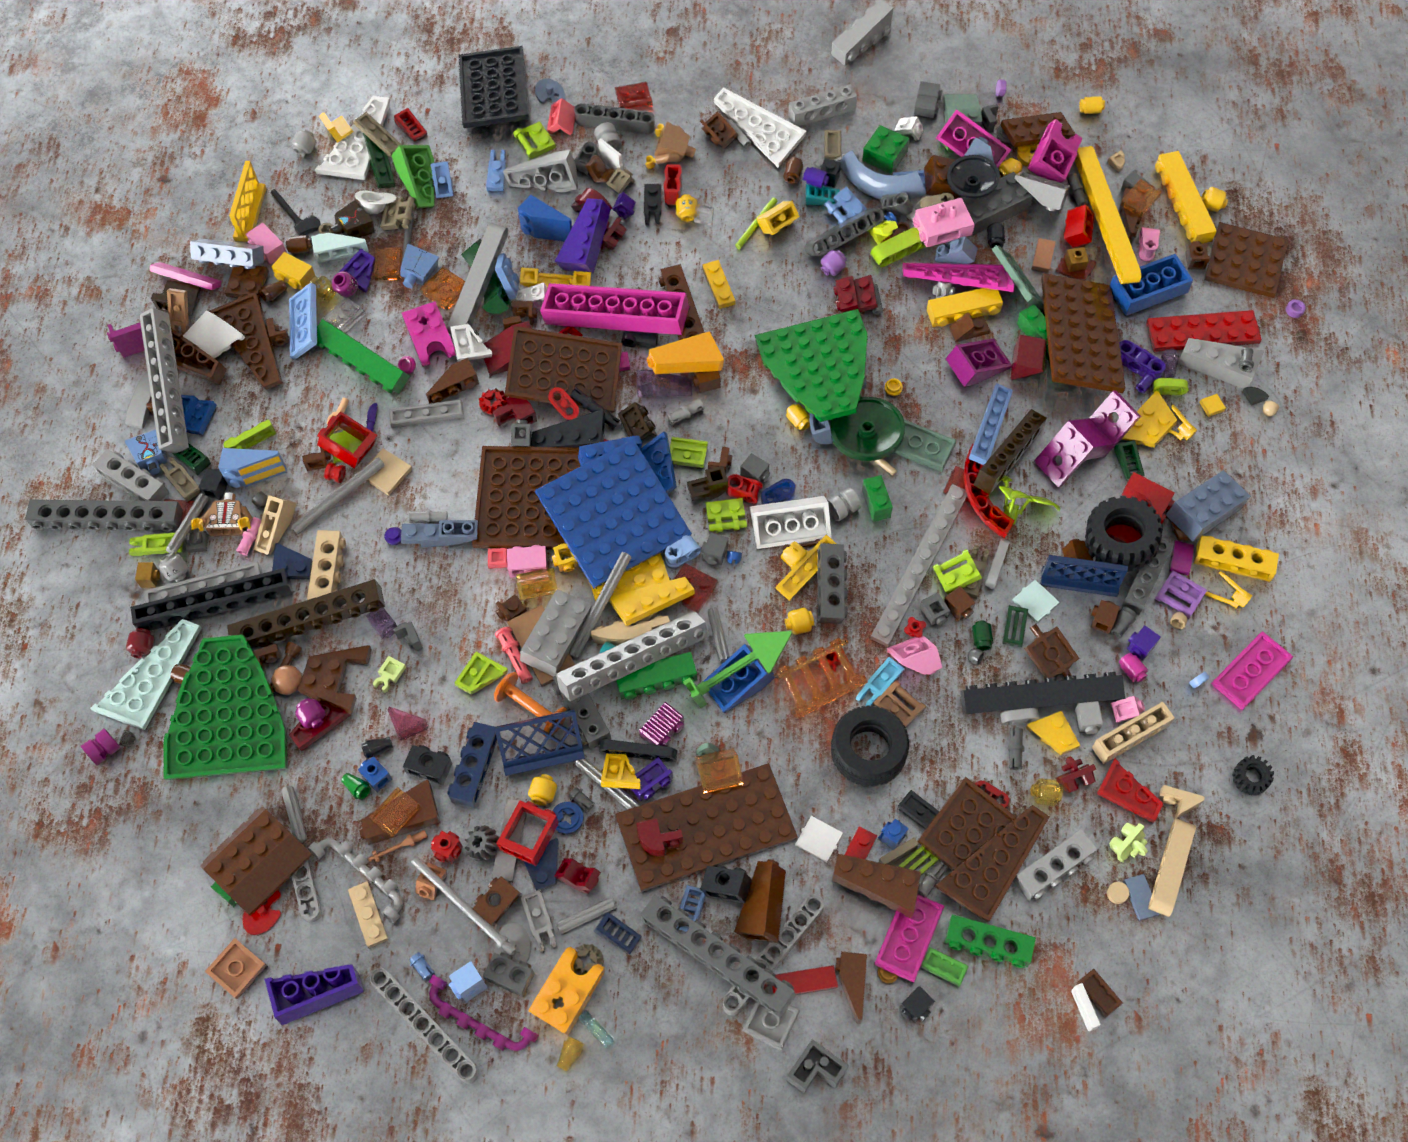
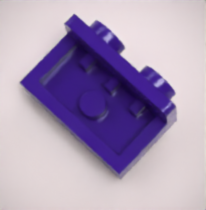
[630,757,673,802]

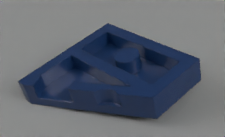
[272,543,313,579]
[524,838,559,891]

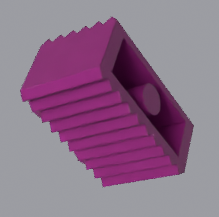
[639,702,685,746]

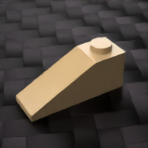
[253,495,297,555]

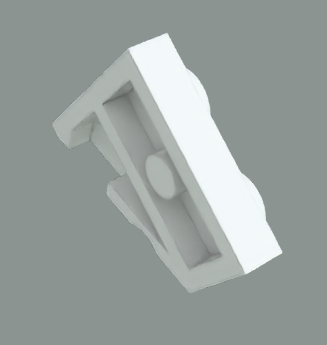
[451,324,492,362]

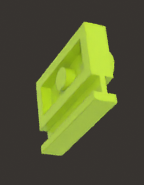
[670,437,708,468]

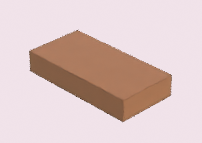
[1031,238,1056,273]

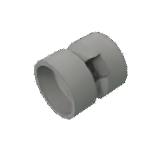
[594,122,622,151]
[827,488,861,521]

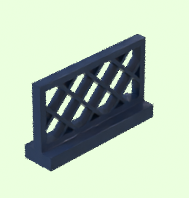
[1040,555,1128,597]
[495,709,585,776]

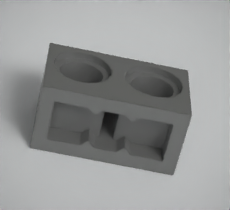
[483,952,535,998]

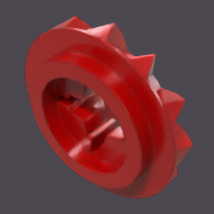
[479,388,507,415]

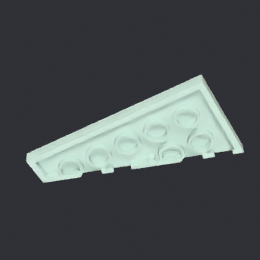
[90,619,202,730]

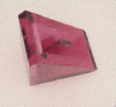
[388,706,429,741]

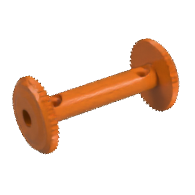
[494,672,567,737]

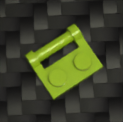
[514,121,556,159]
[932,549,982,595]

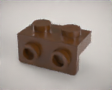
[700,111,738,149]

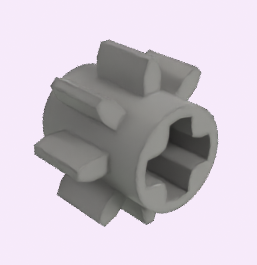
[933,281,955,298]

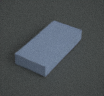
[1123,874,1160,921]

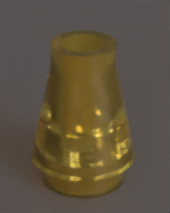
[556,1036,584,1071]

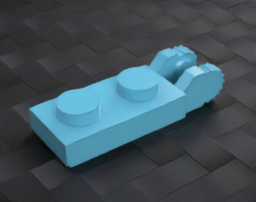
[856,657,905,706]

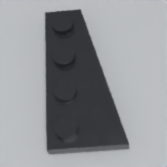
[531,409,605,448]

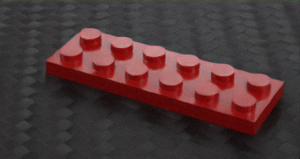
[1146,310,1262,352]

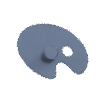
[535,78,565,104]

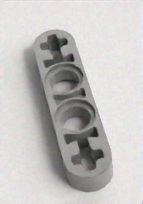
[292,859,321,923]

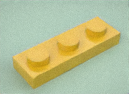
[702,260,736,309]

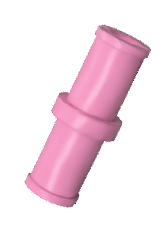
[236,517,261,556]

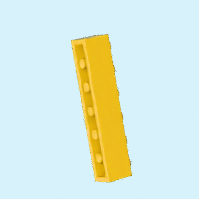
[1155,151,1217,244]

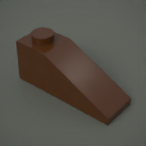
[835,951,867,1024]

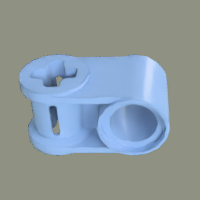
[665,535,701,569]

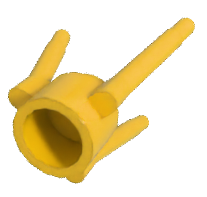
[1168,405,1197,441]
[1205,571,1253,608]

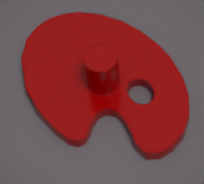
[243,890,281,936]

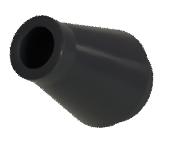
[361,737,393,759]

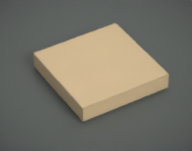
[366,448,412,496]

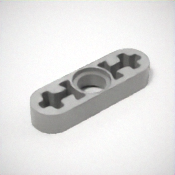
[985,538,1010,589]

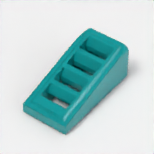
[805,184,840,205]

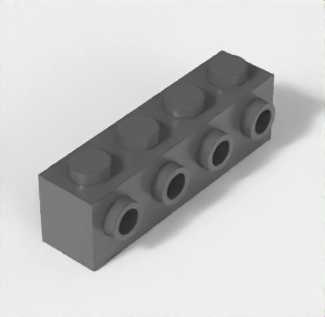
[552,676,611,750]

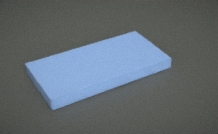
[289,283,317,360]

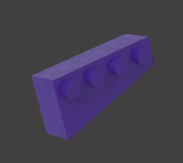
[264,964,364,1025]

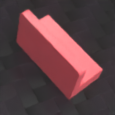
[547,98,575,135]

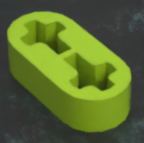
[1153,378,1188,395]

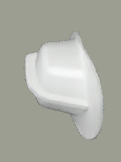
[355,191,396,214]

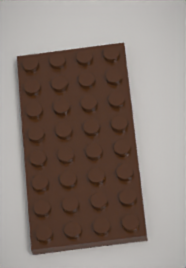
[1041,273,1126,394]
[615,763,798,892]

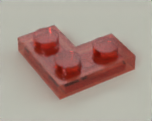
[675,563,718,613]

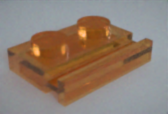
[1120,179,1162,217]
[374,247,402,281]
[369,786,420,838]

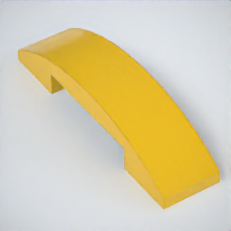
[520,268,591,288]

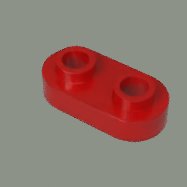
[548,387,579,420]

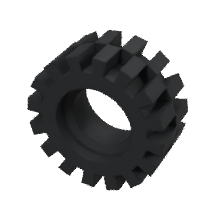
[1233,755,1274,795]

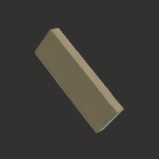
[354,112,402,157]

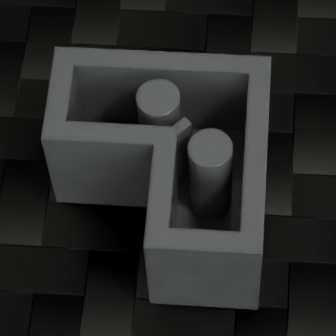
[786,1039,849,1093]

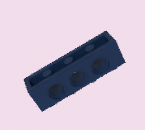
[447,722,497,808]

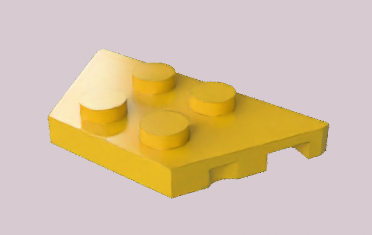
[1122,391,1177,447]

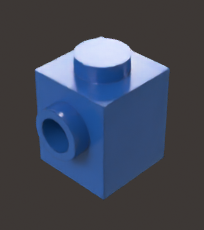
[358,756,392,792]

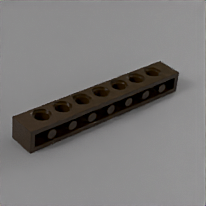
[227,579,385,649]

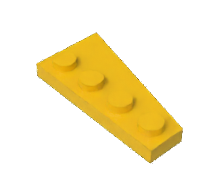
[609,577,695,626]

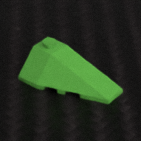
[391,145,434,208]

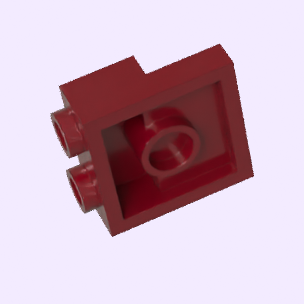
[833,275,878,313]

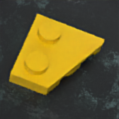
[601,754,641,789]

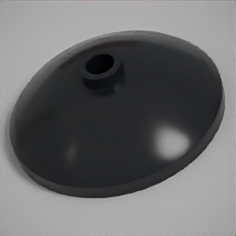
[947,155,1000,198]

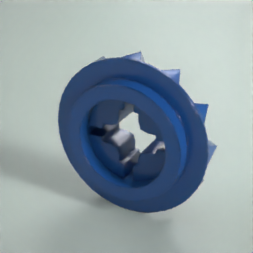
[552,802,583,834]

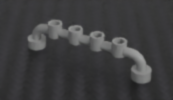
[308,839,403,924]

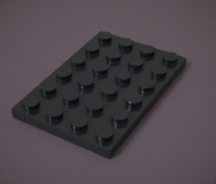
[458,45,529,129]

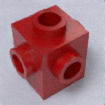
[431,831,463,864]

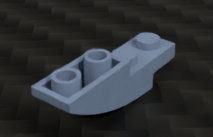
[401,520,478,547]

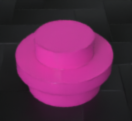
[398,356,416,374]

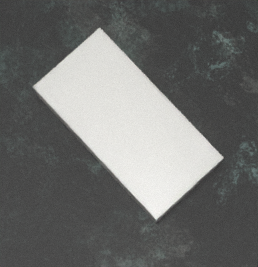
[1071,983,1100,1032]

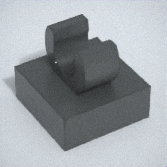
[186,531,208,553]

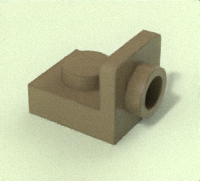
[606,167,635,194]

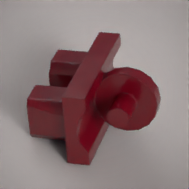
[601,217,627,250]
[1055,756,1097,793]

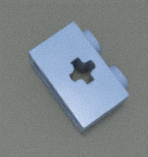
[449,961,488,1003]

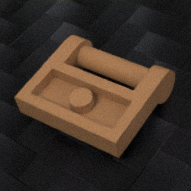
[873,680,927,727]

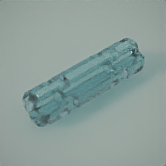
[579,1010,614,1048]

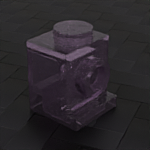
[366,607,397,640]

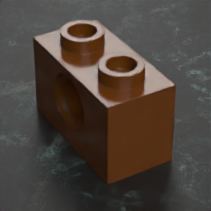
[472,876,522,926]

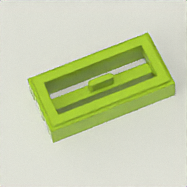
[898,846,938,875]

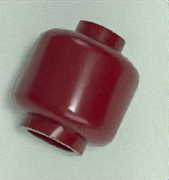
[126,628,155,659]

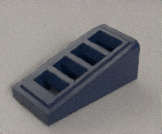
[594,912,642,954]

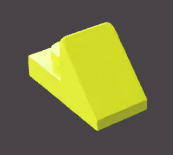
[868,220,898,244]

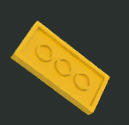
[590,553,670,602]

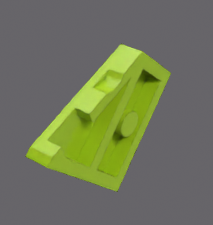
[454,651,509,695]

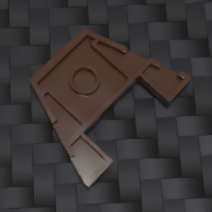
[298,645,372,714]

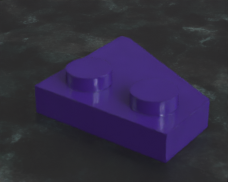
[339,249,375,293]

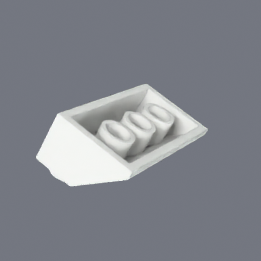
[750,496,832,549]

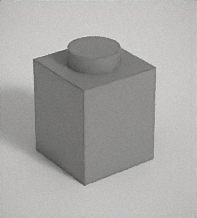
[1075,701,1103,734]

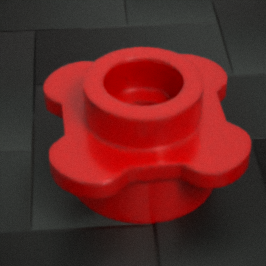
[904,617,926,638]

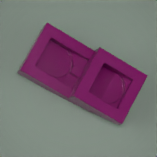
[1169,540,1194,576]

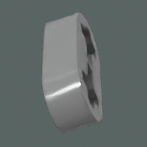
[1000,708,1040,725]

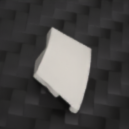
[183,310,245,358]

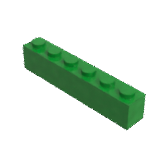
[316,319,410,394]

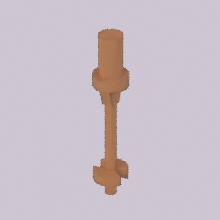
[368,830,428,863]

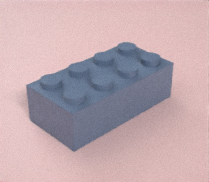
[1166,470,1251,542]

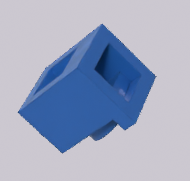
[878,818,909,850]

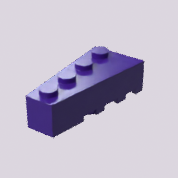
[555,198,611,273]

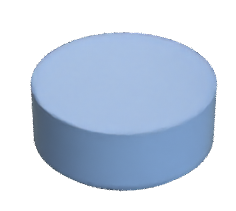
[1189,671,1210,689]

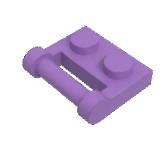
[1155,571,1207,619]

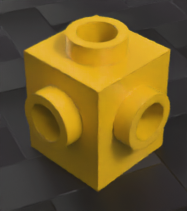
[551,543,578,572]

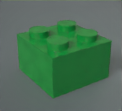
[862,125,910,174]

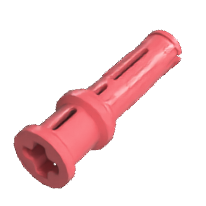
[495,627,533,684]

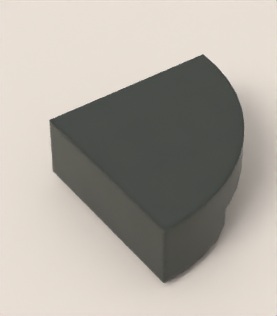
[1242,387,1269,406]

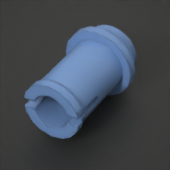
[409,952,435,981]

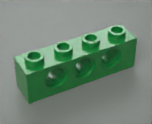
[944,914,1036,968]

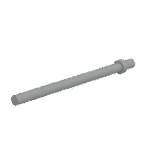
[411,857,516,956]

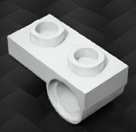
[513,283,547,309]

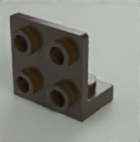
[151,280,201,316]

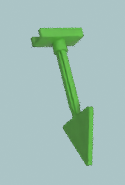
[683,631,792,708]

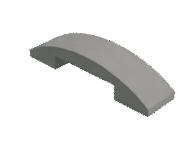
[125,371,152,429]

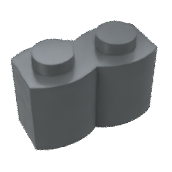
[914,81,943,118]

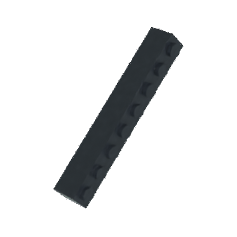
[960,672,1125,715]

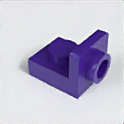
[612,192,636,219]

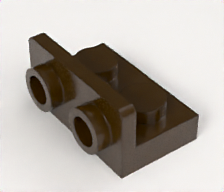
[618,402,657,440]

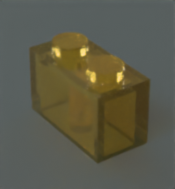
[516,568,558,600]

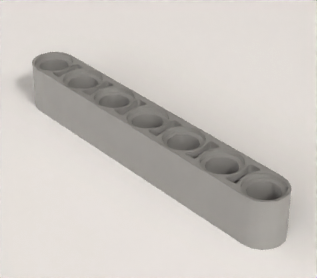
[447,223,508,334]
[723,894,824,1016]
[370,968,479,1084]

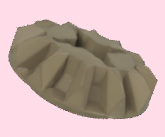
[574,944,604,975]

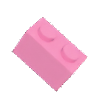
[246,223,287,265]
[507,545,548,578]

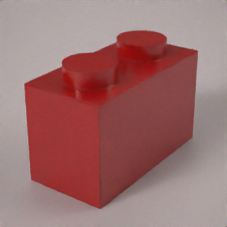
[1064,205,1095,248]

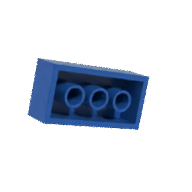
[1109,253,1193,316]

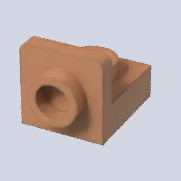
[416,863,447,900]

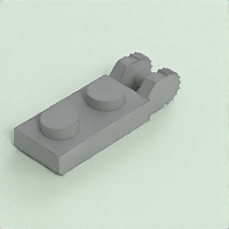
[520,890,557,952]

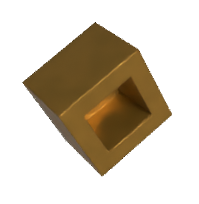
[1065,247,1089,272]
[135,562,160,588]

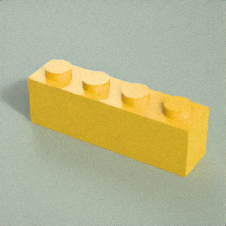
[926,288,1003,327]

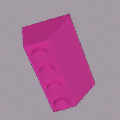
[936,109,1011,168]

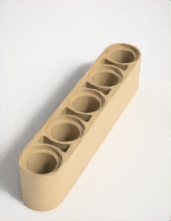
[1148,818,1196,917]

